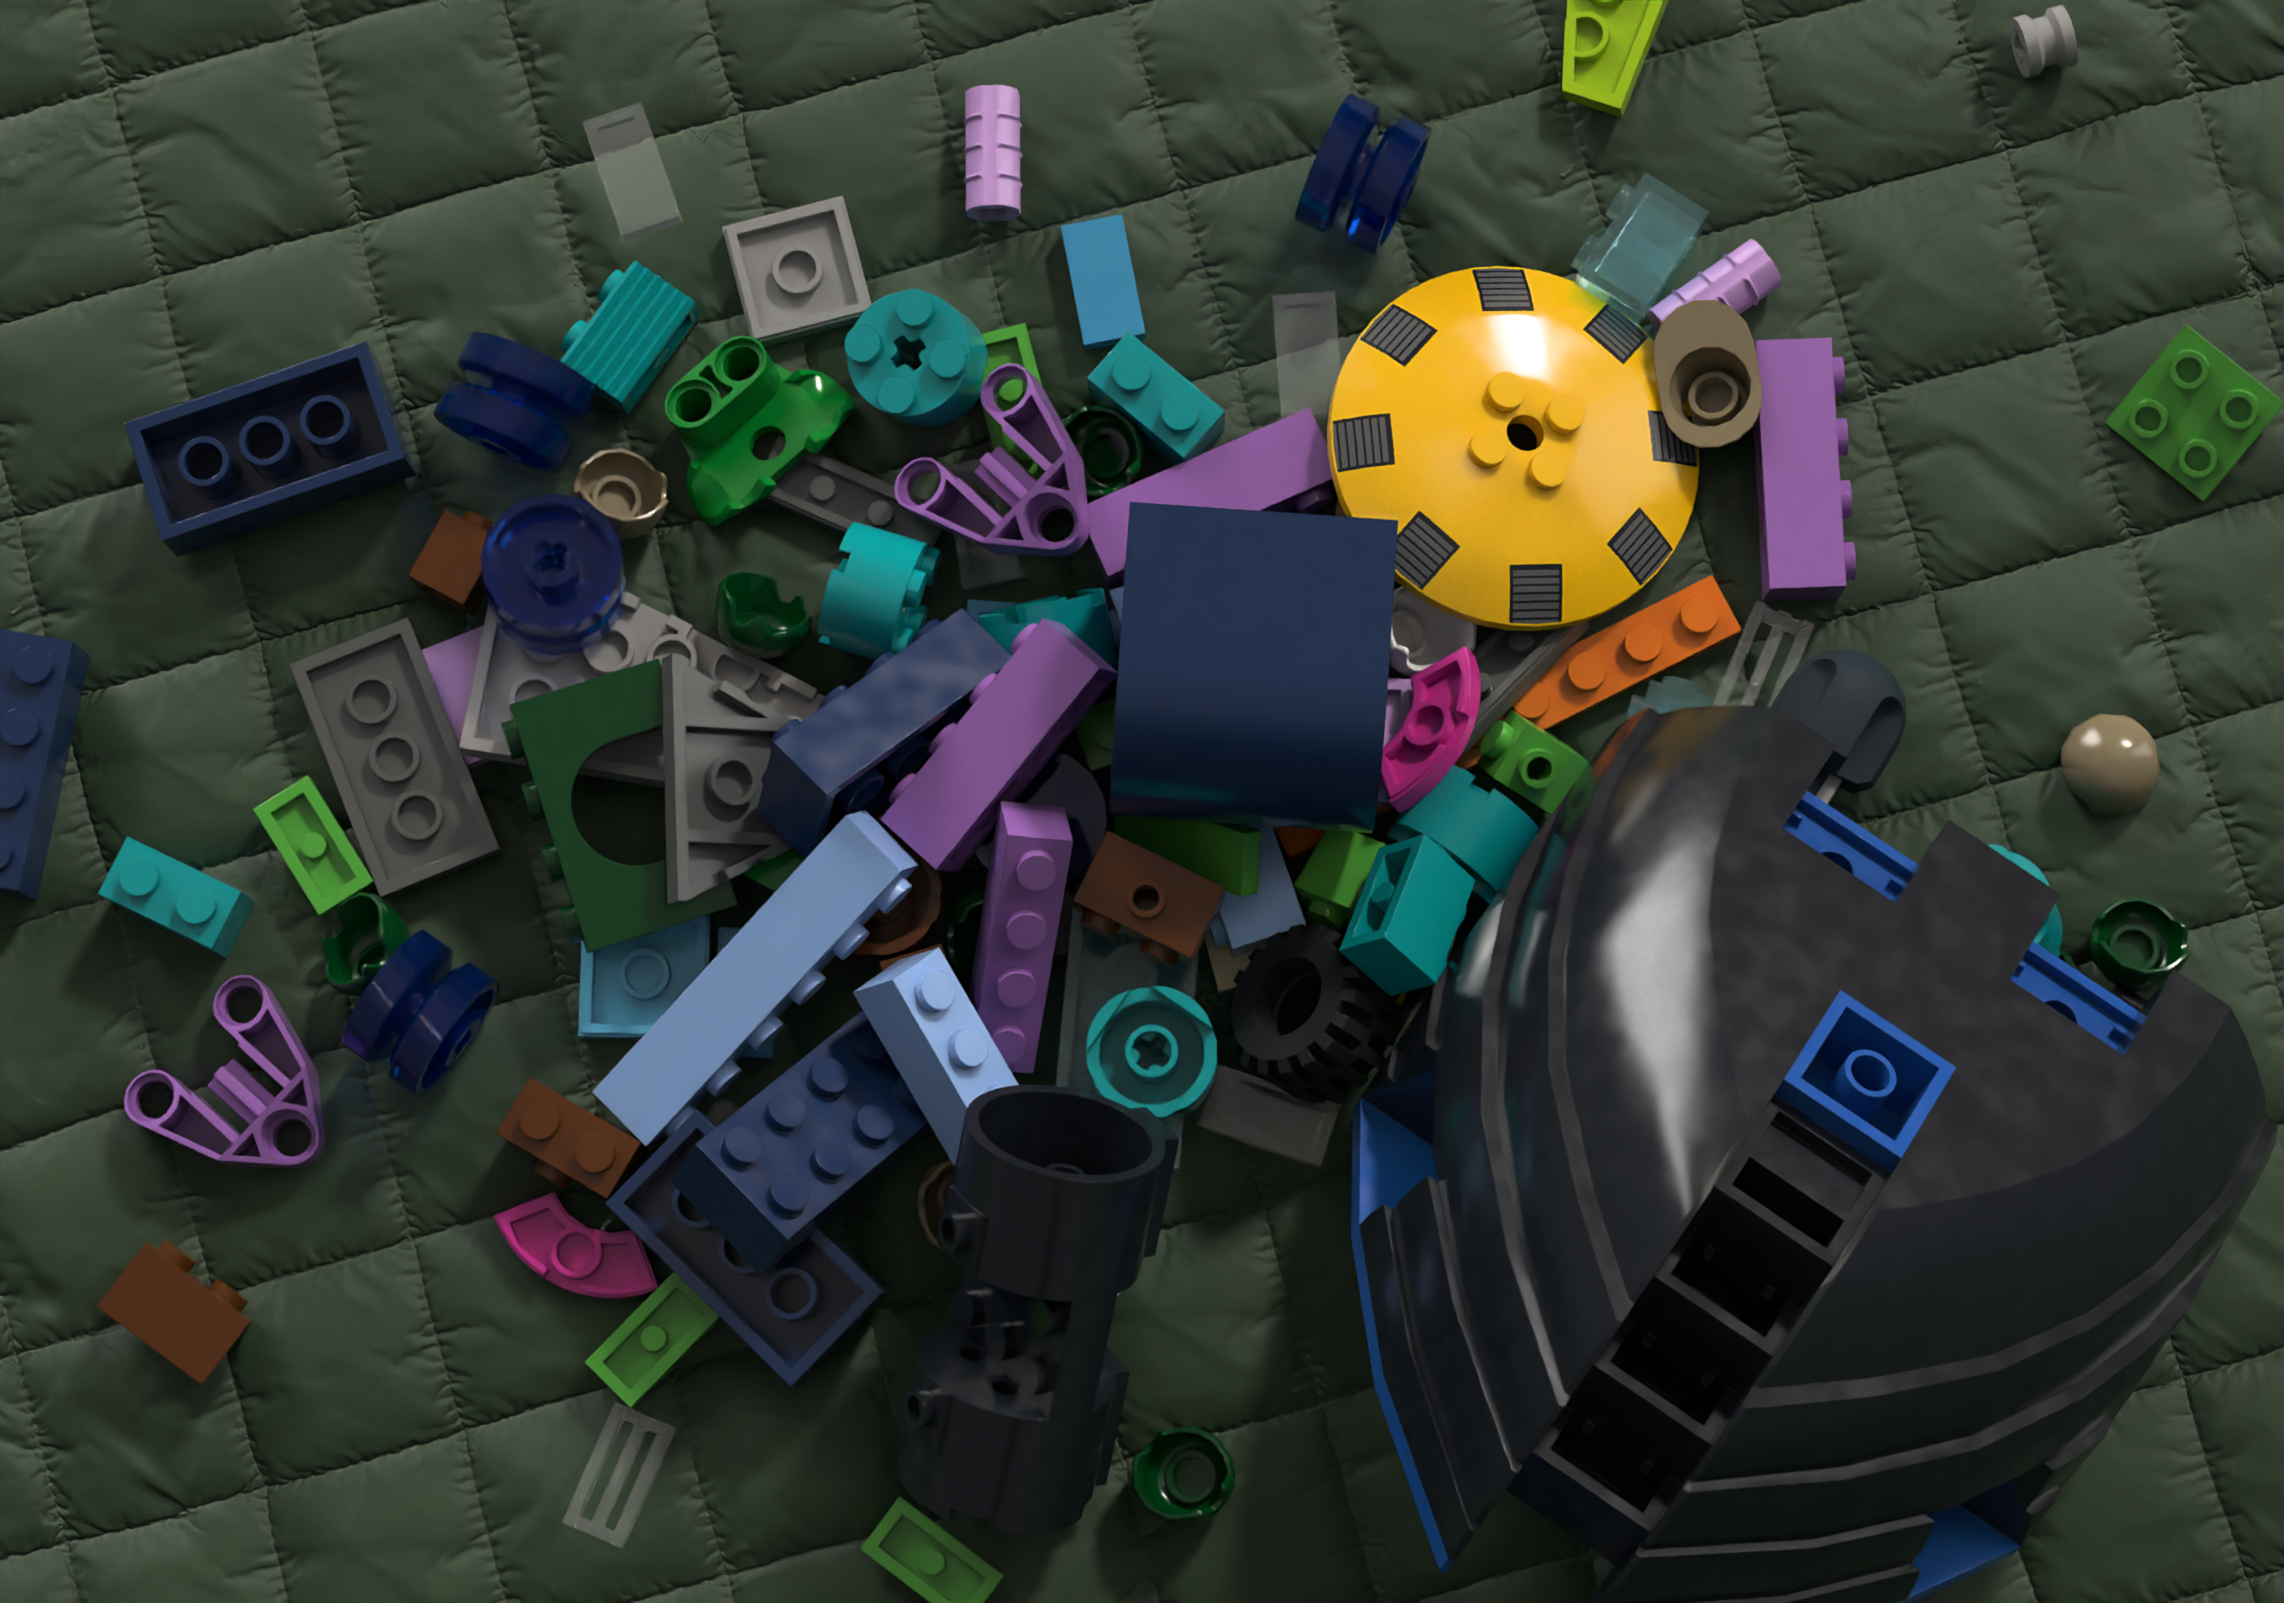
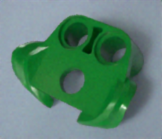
[664,335,856,526]

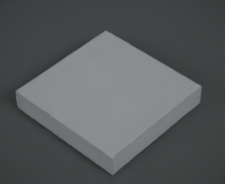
[722,195,872,347]

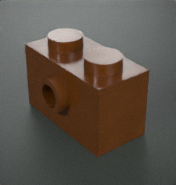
[1073,831,1225,968]
[496,1077,649,1200]
[96,1239,252,1385]

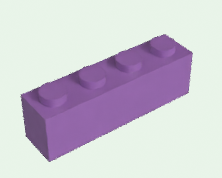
[1753,337,1856,602]
[1087,407,1336,589]
[880,618,1118,872]
[968,801,1073,1073]

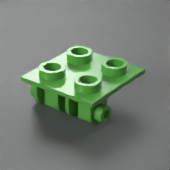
[2105,324,2284,502]

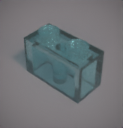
[1571,172,1709,326]

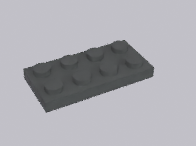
[290,617,503,901]

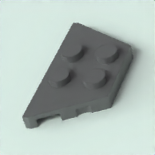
[662,653,793,905]

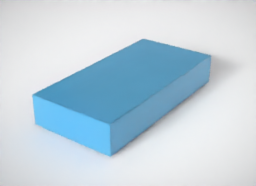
[1061,214,1146,351]

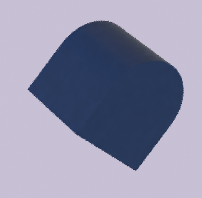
[1109,502,1398,833]

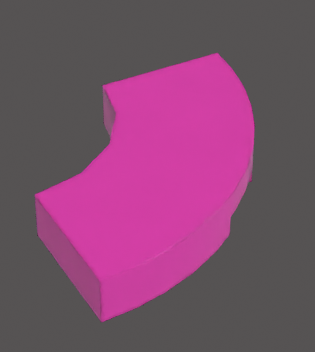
[1380,646,1481,813]
[493,1192,660,1299]

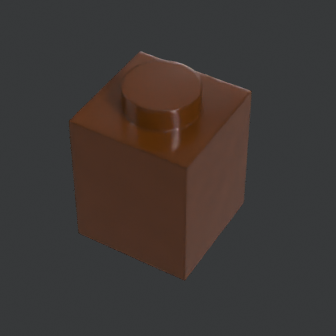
[408,510,509,617]

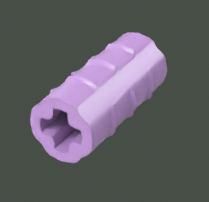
[963,85,1023,222]
[1648,239,1782,333]

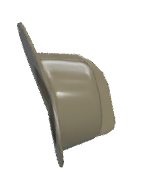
[1654,300,1762,448]

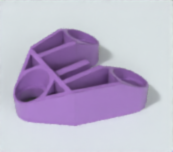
[894,363,1090,557]
[124,975,325,1169]

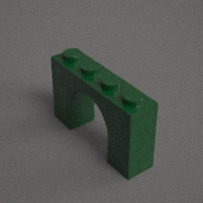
[501,658,738,954]

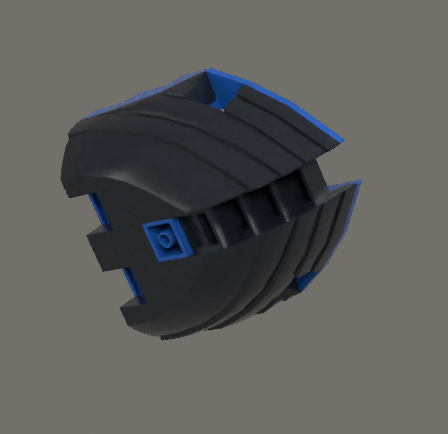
[1351,705,2278,1603]

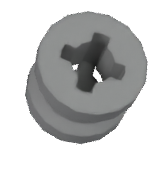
[2009,5,2078,78]

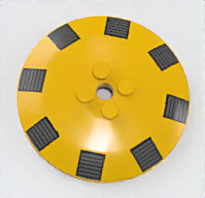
[1327,266,1699,631]

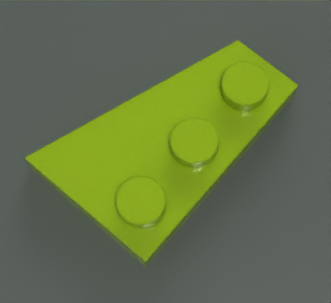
[1562,0,1669,117]

